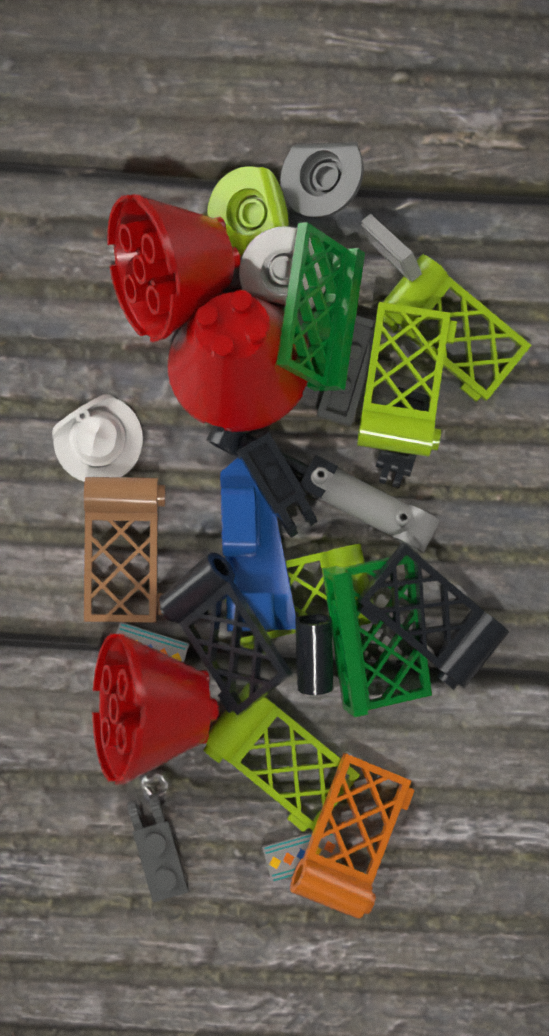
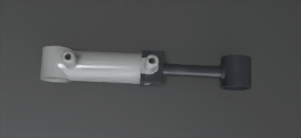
[206,425,440,553]

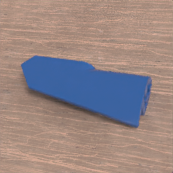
[220,458,296,631]

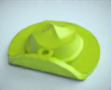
[207,166,289,257]

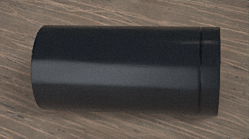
[295,614,334,695]

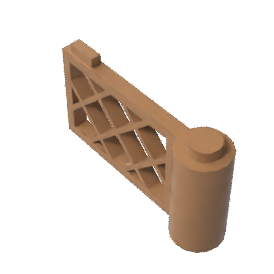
[84,477,166,623]

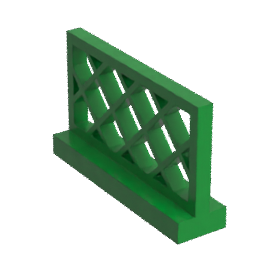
[276,222,365,391]
[322,555,432,718]

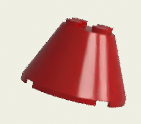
[107,194,240,342]
[168,290,312,432]
[92,634,218,785]

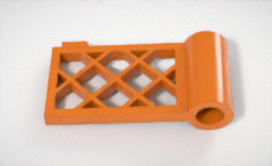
[290,753,415,919]

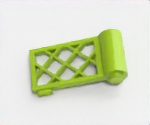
[376,254,532,402]
[357,302,457,457]
[225,544,375,649]
[202,683,360,833]

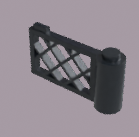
[356,542,509,690]
[159,552,293,716]

